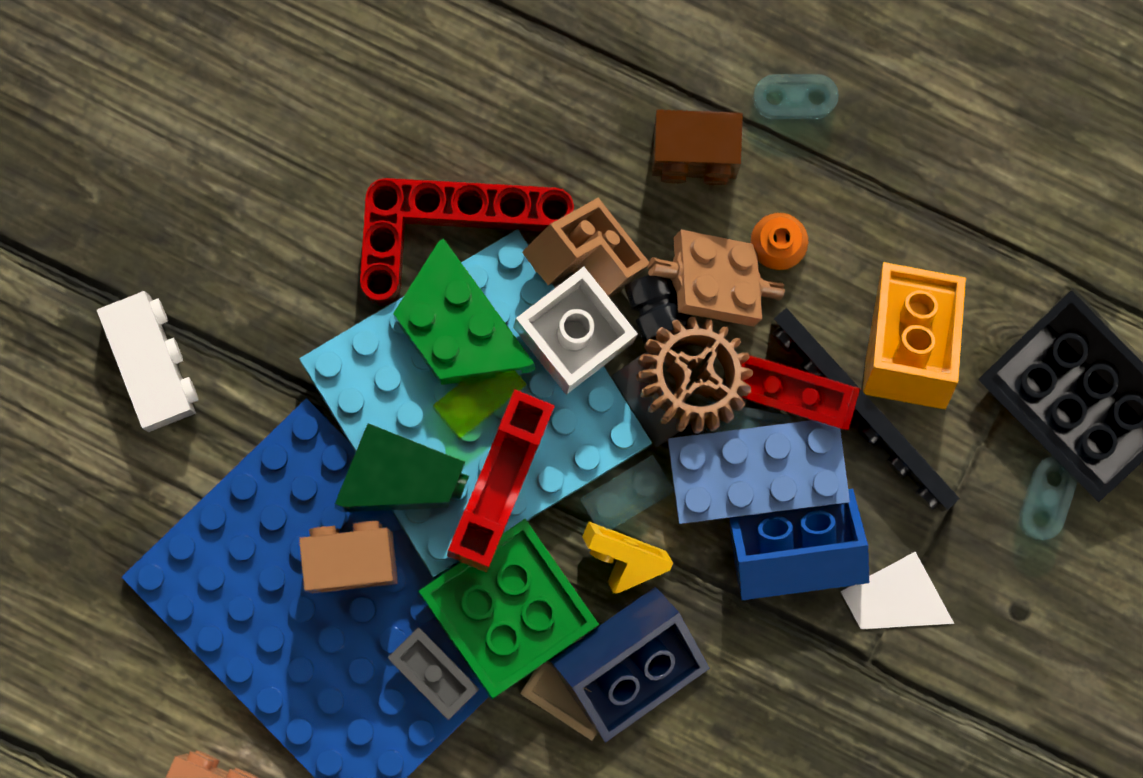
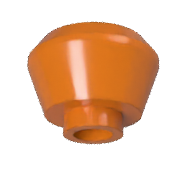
[751,213,808,270]

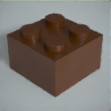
[652,109,743,185]

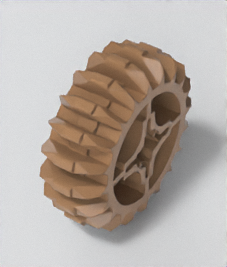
[636,317,753,433]

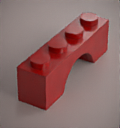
[447,389,555,572]

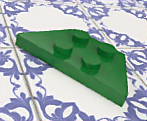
[393,238,535,385]

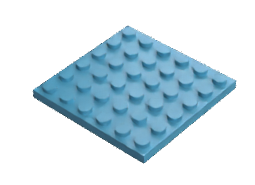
[299,229,652,578]

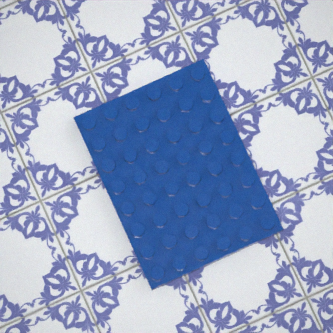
[122,398,489,778]

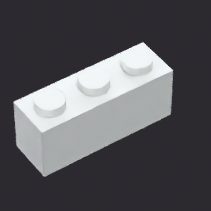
[97,291,198,432]

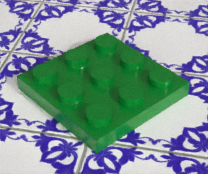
[418,519,599,700]

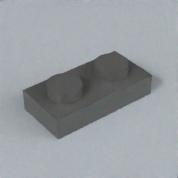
[388,627,480,720]

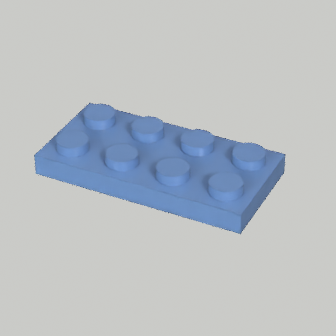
[668,420,850,524]

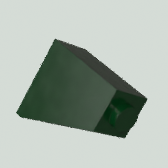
[335,423,469,512]

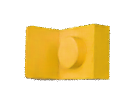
[582,522,673,594]

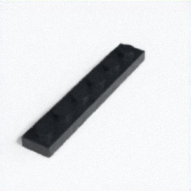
[771,308,960,512]

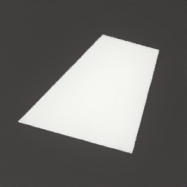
[840,552,954,629]

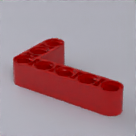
[360,178,574,306]

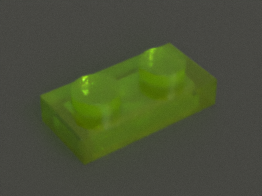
[433,371,527,440]

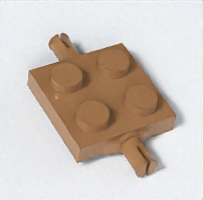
[648,229,785,327]

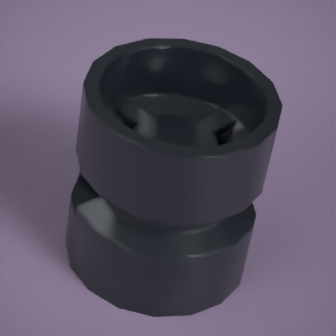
[624,275,692,343]

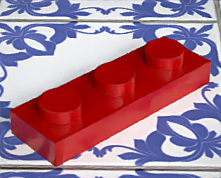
[740,354,860,430]

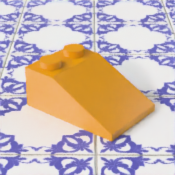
[863,262,966,410]

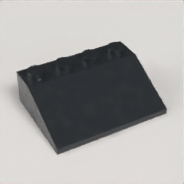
[978,287,1143,503]

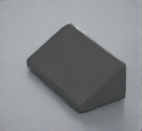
[611,352,691,448]

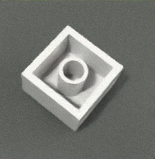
[513,267,638,395]

